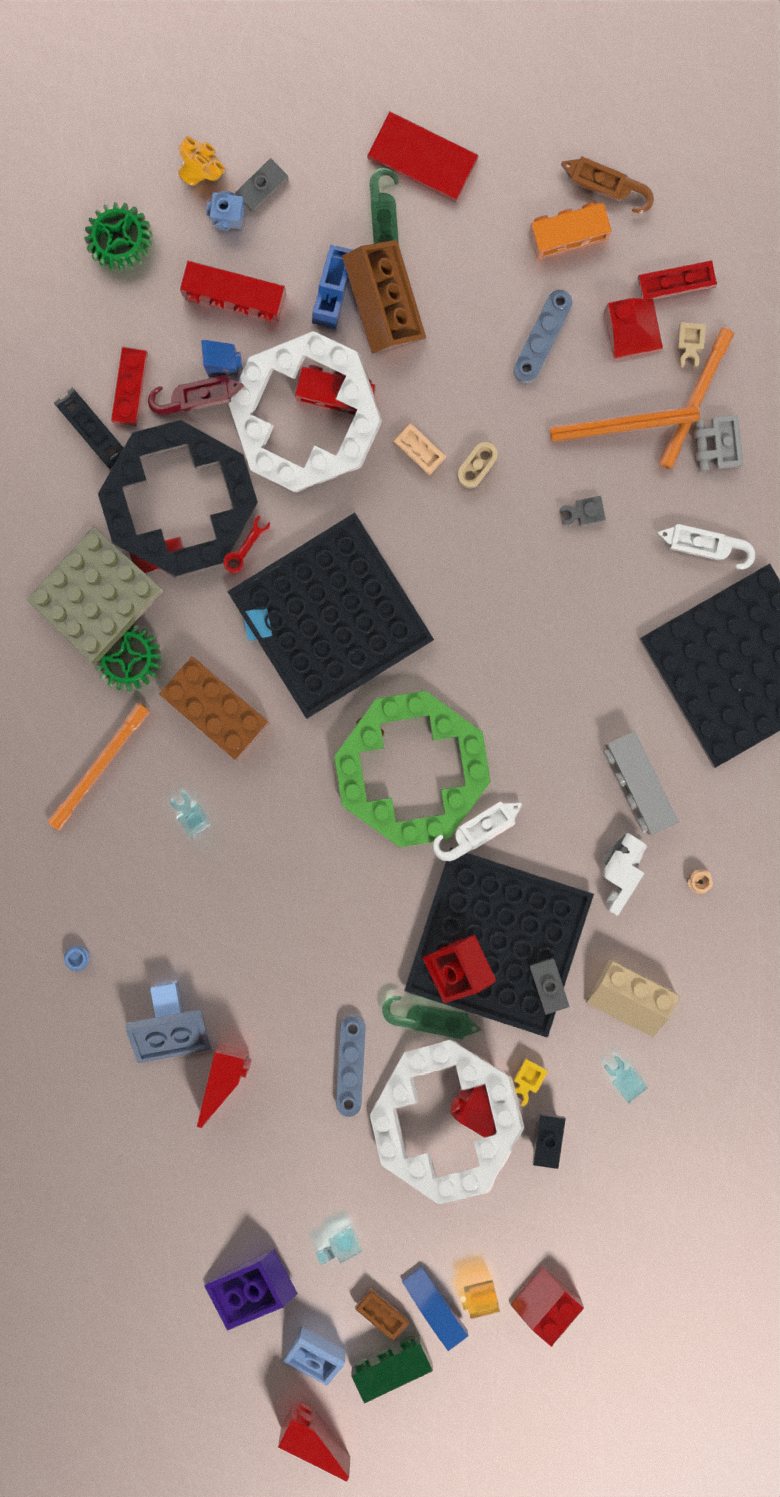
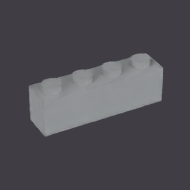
[604,731,679,835]

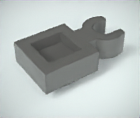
[559,496,606,526]

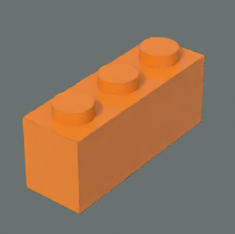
[529,202,612,259]

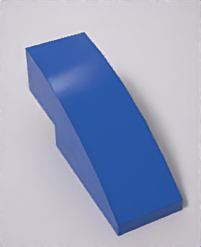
[312,244,352,329]
[402,1266,468,1351]

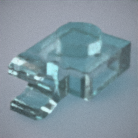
[316,1227,362,1265]

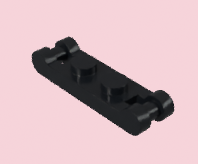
[54,387,124,471]

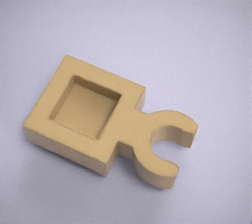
[677,322,706,369]

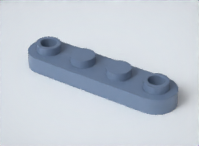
[513,290,572,383]
[336,1015,366,1117]

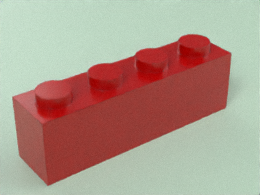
[180,260,286,323]

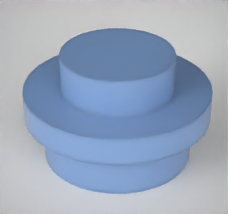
[64,946,90,971]

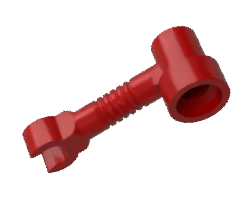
[224,516,270,574]

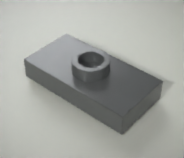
[235,158,289,213]
[529,958,570,1015]

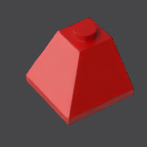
[604,298,663,359]

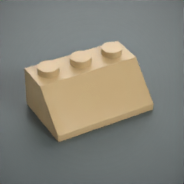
[586,958,680,1037]

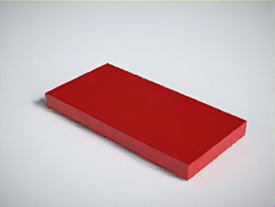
[367,111,479,202]

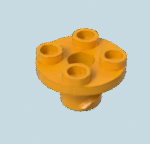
[178,136,226,186]

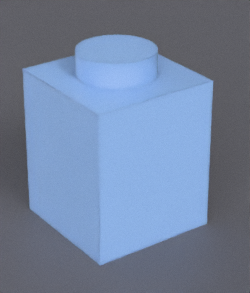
[150,981,183,1018]

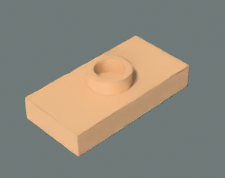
[393,423,446,476]

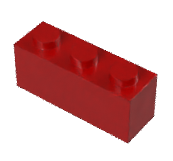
[295,365,376,415]

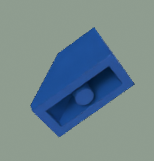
[201,340,242,377]

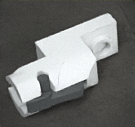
[603,833,648,916]

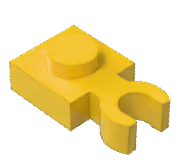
[513,1057,548,1107]

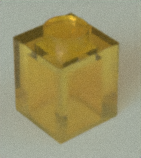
[460,1280,500,1319]

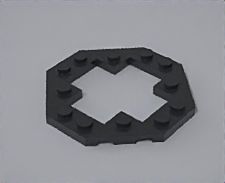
[98,420,258,578]

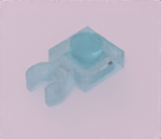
[170,792,212,839]
[604,1056,648,1104]

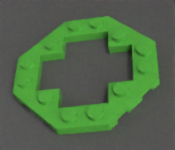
[334,691,491,847]

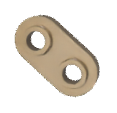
[457,442,498,489]

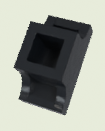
[532,1113,566,1169]

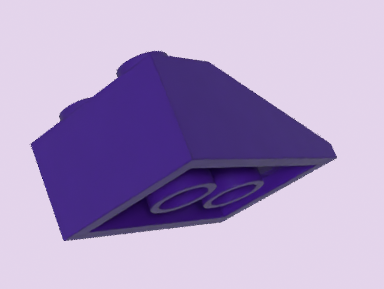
[204,1249,298,1331]

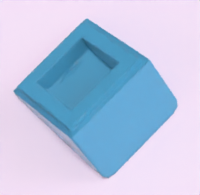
[243,609,272,641]

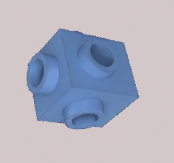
[206,191,245,230]

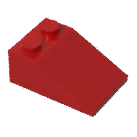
[197,1044,252,1128]
[278,1401,350,1482]

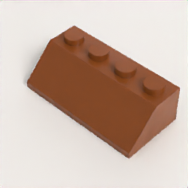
[342,240,426,354]

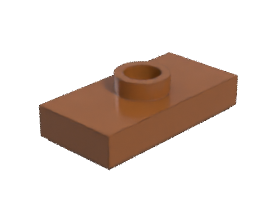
[355,1287,410,1342]

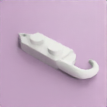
[657,524,755,570]
[432,802,522,861]

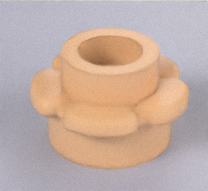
[688,870,713,894]

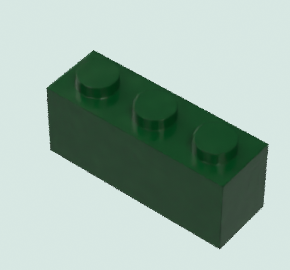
[351,1335,433,1404]

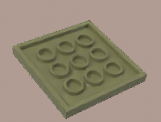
[26,527,163,665]

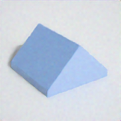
[283,1327,346,1386]

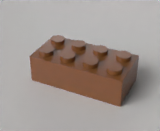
[159,656,270,760]

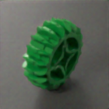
[84,202,153,272]
[95,625,162,692]

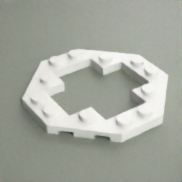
[228,331,382,492]
[370,1040,524,1204]

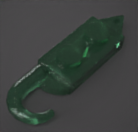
[369,168,399,244]
[382,996,481,1039]

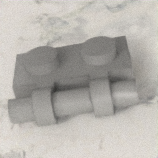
[693,415,744,471]

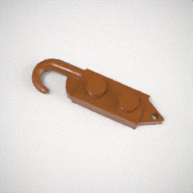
[561,156,654,214]

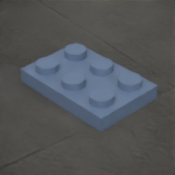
[126,1009,212,1063]

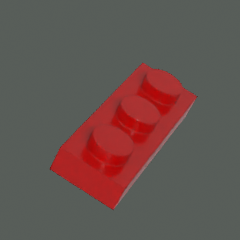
[637,260,717,300]
[111,347,148,426]

